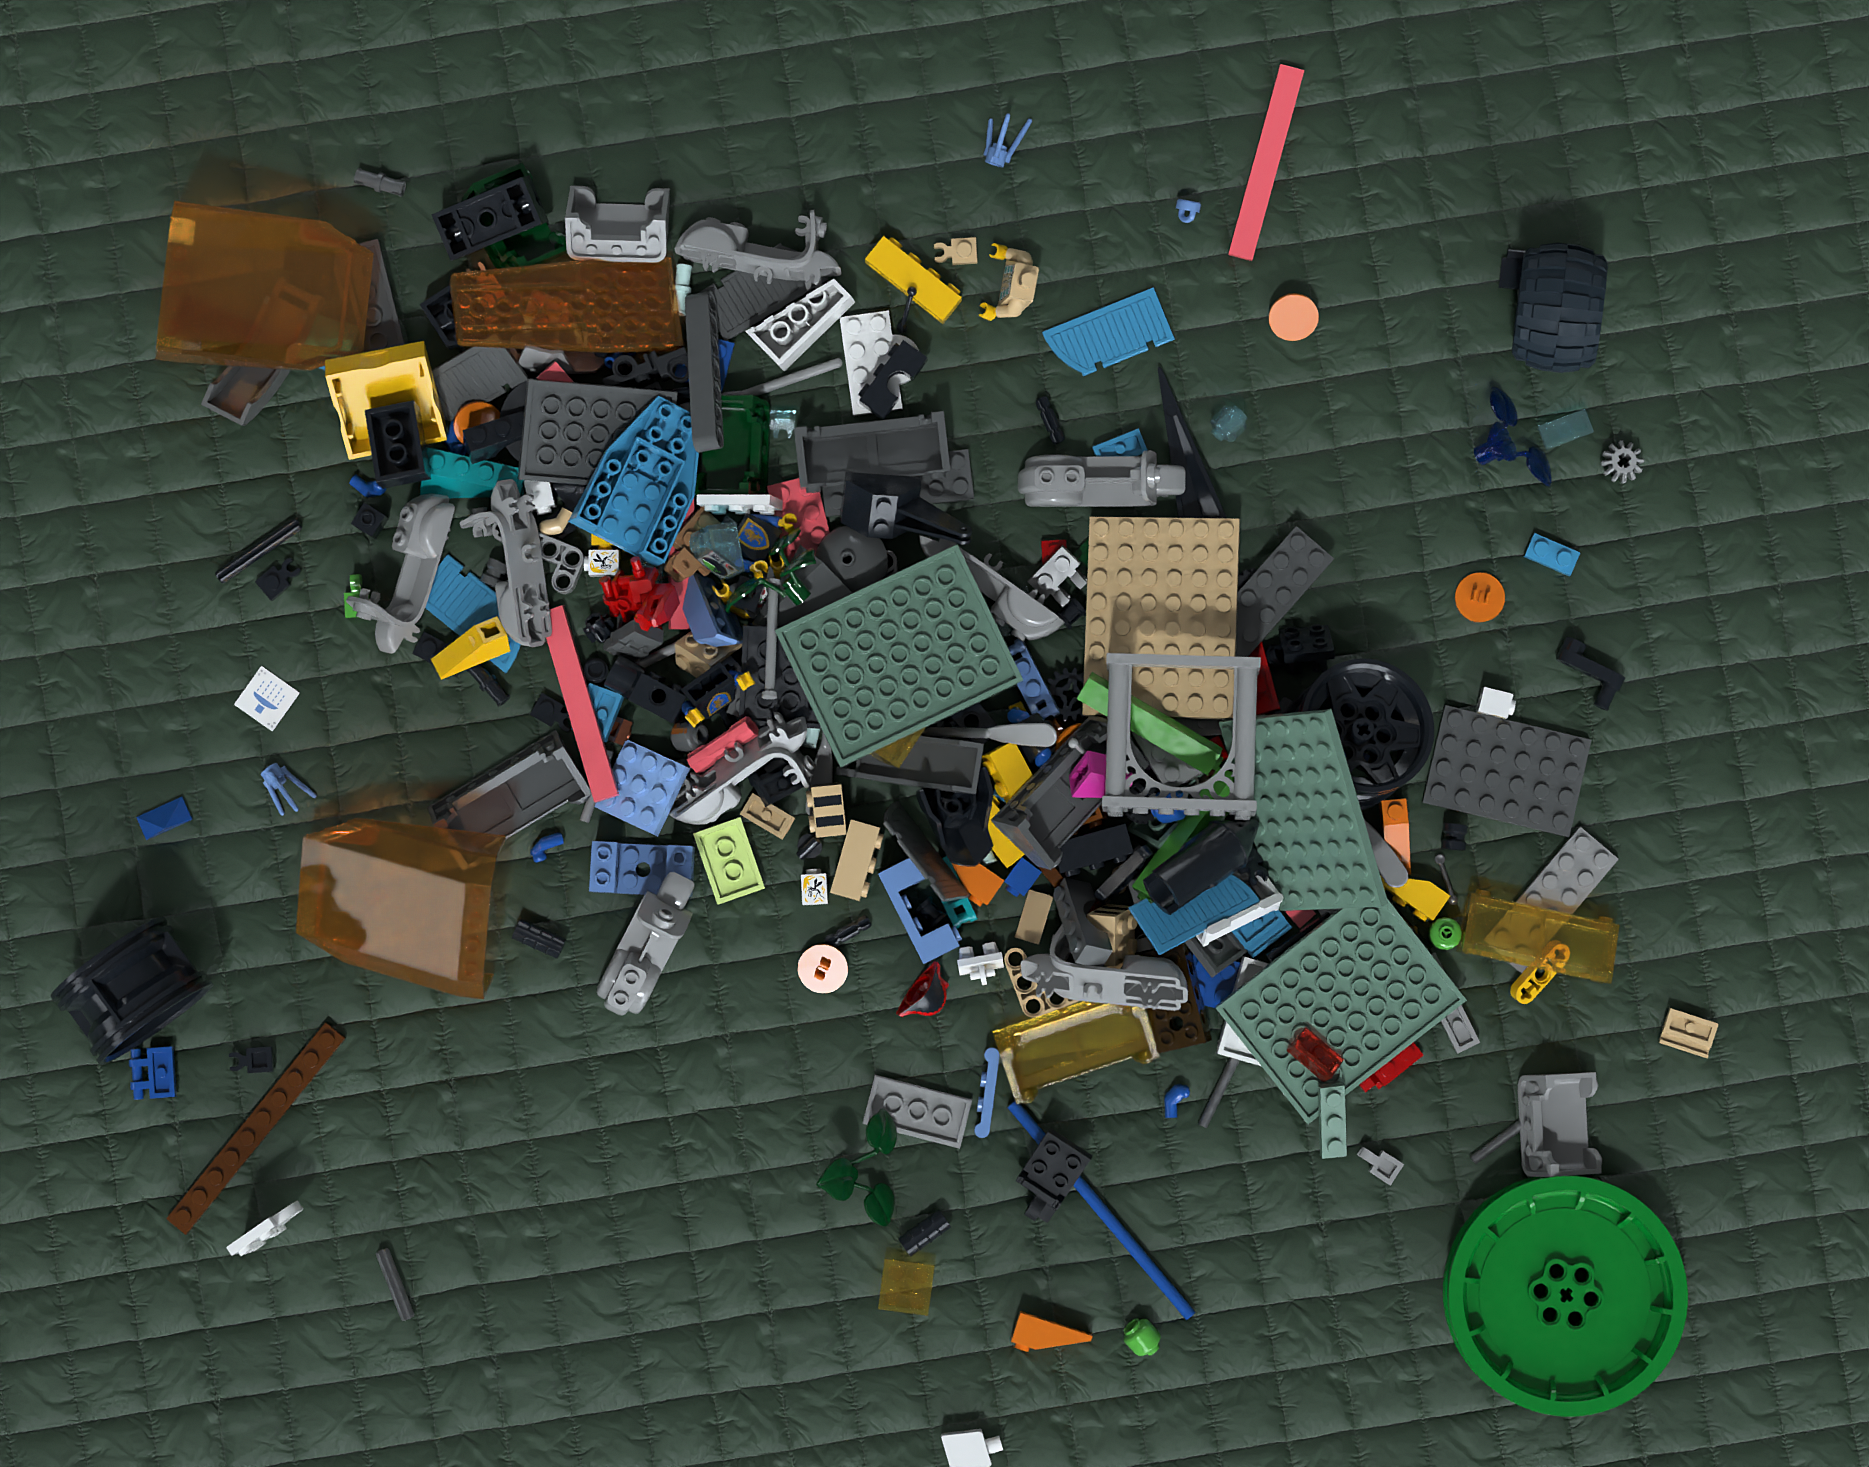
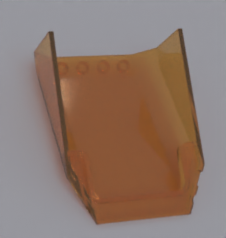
[155,201,374,371]
[296,818,506,999]

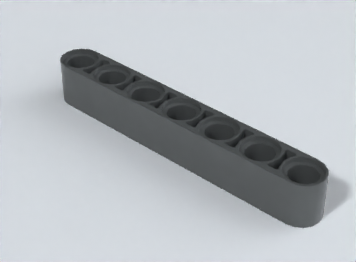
[685,290,724,453]

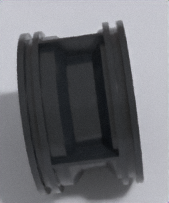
[1286,658,1434,810]
[50,916,214,1065]

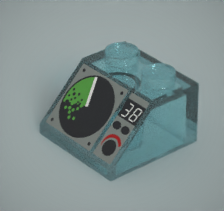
[689,522,745,580]

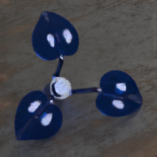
[1474,387,1552,487]

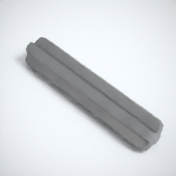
[376,1248,414,1321]

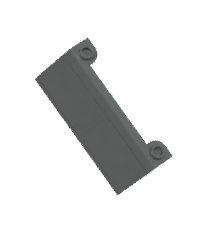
[794,411,950,493]
[991,716,1150,870]
[427,730,592,871]

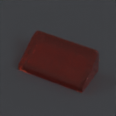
[1287,1027,1344,1082]

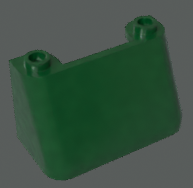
[461,163,567,285]
[695,395,771,496]

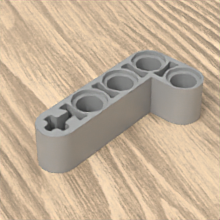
[492,523,584,594]

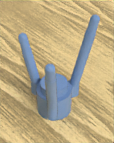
[983,113,1032,168]
[261,763,317,816]

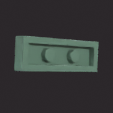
[1318,1082,1347,1159]

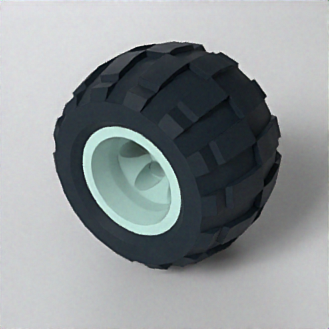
[1512,242,1608,373]

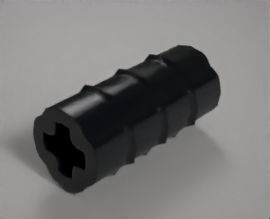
[512,919,567,959]
[898,1209,951,1257]

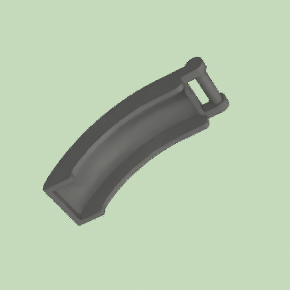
[201,277,326,426]
[835,735,984,794]

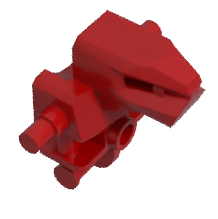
[599,556,680,631]

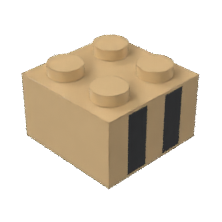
[806,782,847,838]
[1087,904,1137,966]

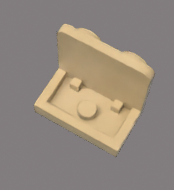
[675,631,742,678]

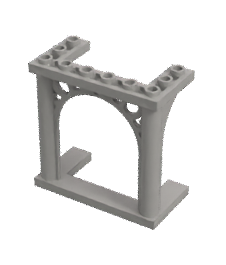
[1102,653,1261,820]

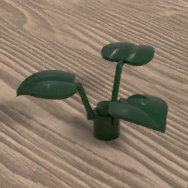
[725,527,816,613]
[816,1108,897,1226]

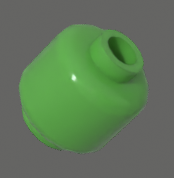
[1428,917,1462,950]
[1123,1318,1161,1356]

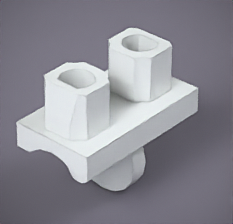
[957,942,1004,985]

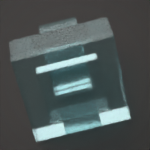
[770,410,796,438]

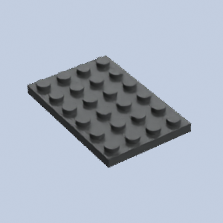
[518,379,677,485]
[1422,705,1592,837]

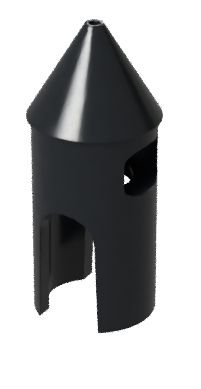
[1143,820,1259,915]

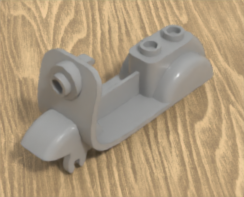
[674,210,841,291]
[1018,450,1185,507]
[459,479,552,647]
[346,493,455,654]
[920,536,1064,641]
[668,712,815,825]
[596,872,694,1016]
[1021,924,1188,1011]

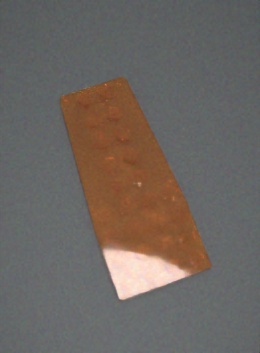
[450,257,683,353]

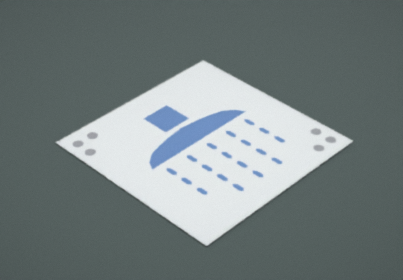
[234,666,300,731]

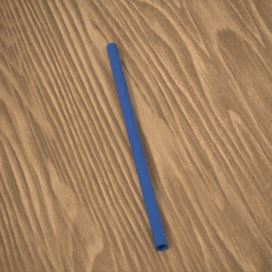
[1007,1100,1195,1320]

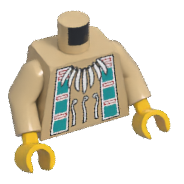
[978,243,1039,321]

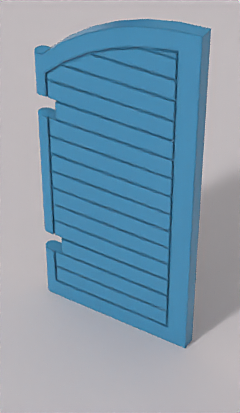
[1042,287,1175,376]
[425,554,521,673]
[1129,875,1260,955]

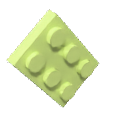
[693,817,765,905]

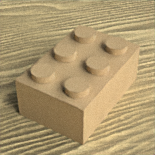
[830,820,884,901]

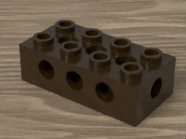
[1138,943,1212,1054]

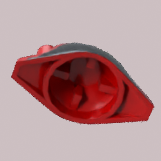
[896,961,949,1017]

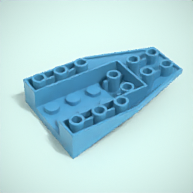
[568,396,699,567]

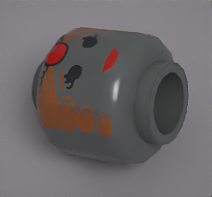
[670,720,708,752]

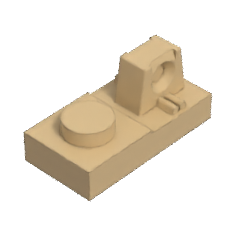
[740,793,795,840]

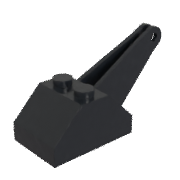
[840,472,972,545]

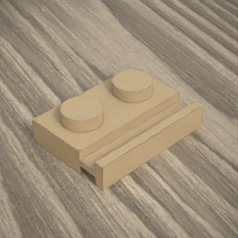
[1658,1008,1718,1058]

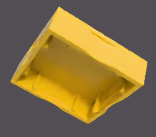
[325,341,447,460]

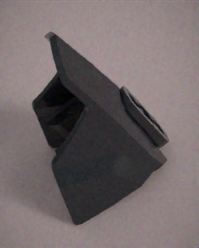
[916,766,994,867]

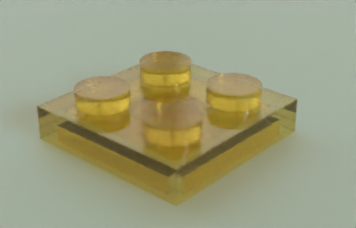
[878,1258,935,1316]

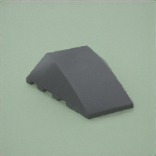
[752,545,853,626]

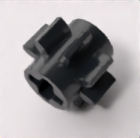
[583,613,616,643]

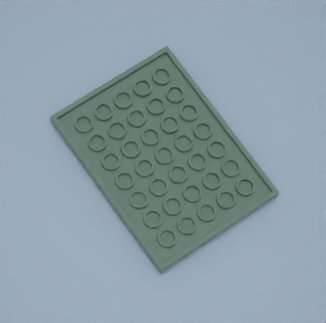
[775,544,1023,768]
[1219,709,1388,911]
[1215,899,1467,1124]

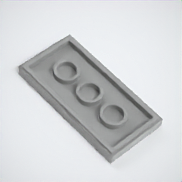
[863,1075,972,1149]

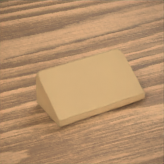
[1015,890,1053,945]

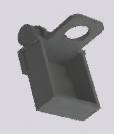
[603,614,664,662]

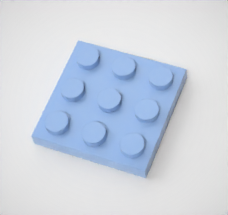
[594,740,690,837]

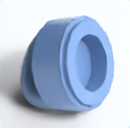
[1176,199,1201,223]

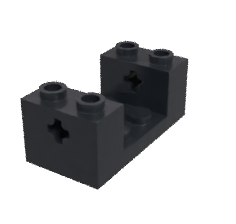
[431,175,549,261]

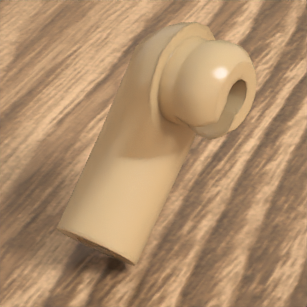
[538,507,572,536]

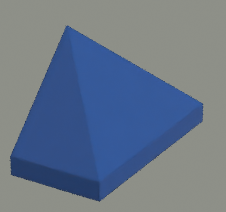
[136,797,193,840]

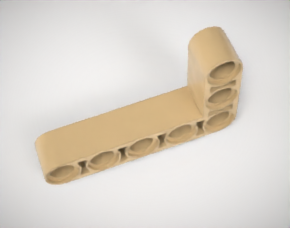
[1004,948,1123,1018]

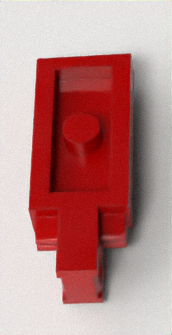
[1359,1042,1423,1093]

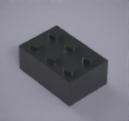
[365,400,431,489]
[1057,824,1134,877]

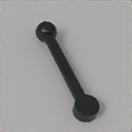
[897,287,917,333]

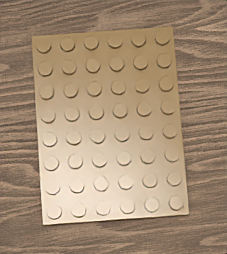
[1082,517,1240,719]

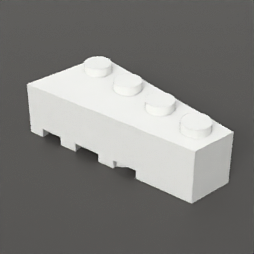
[746,279,855,371]

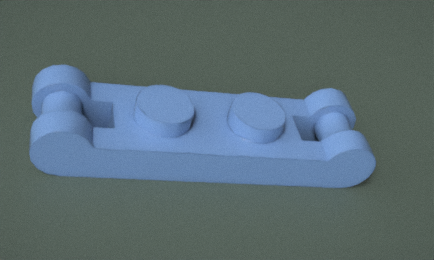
[1008,639,1060,720]
[974,1047,999,1138]

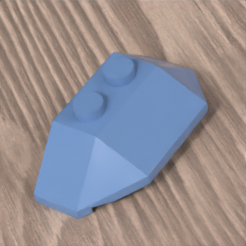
[682,572,743,647]

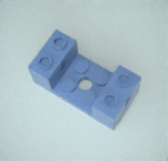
[589,841,695,897]
[878,858,962,964]

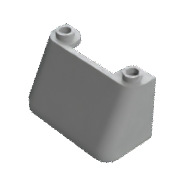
[565,186,670,263]
[1518,1072,1602,1177]

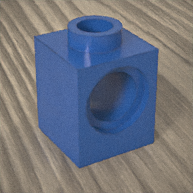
[1004,857,1042,897]

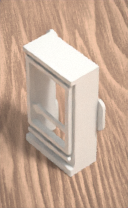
[1196,870,1283,947]

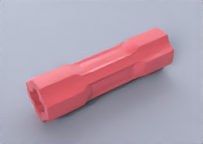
[687,716,759,774]

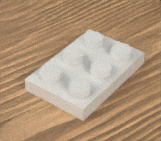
[697,495,783,515]

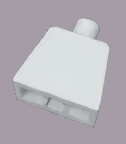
[941,1429,1003,1467]

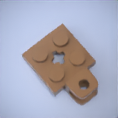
[664,507,729,582]

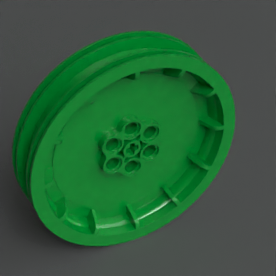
[1443,1175,1688,1417]

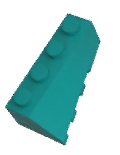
[420,448,525,499]

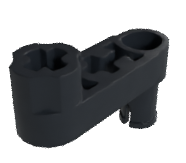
[1556,636,1625,711]

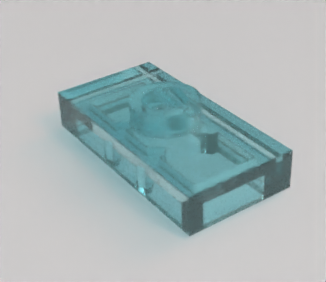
[1537,409,1594,450]

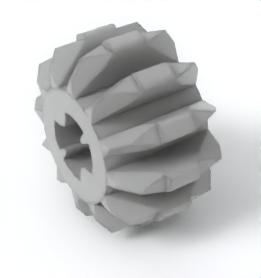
[1600,441,1644,484]

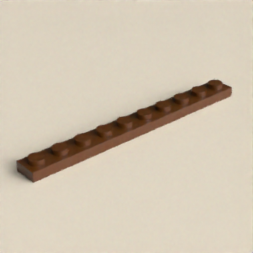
[166,1022,346,1235]

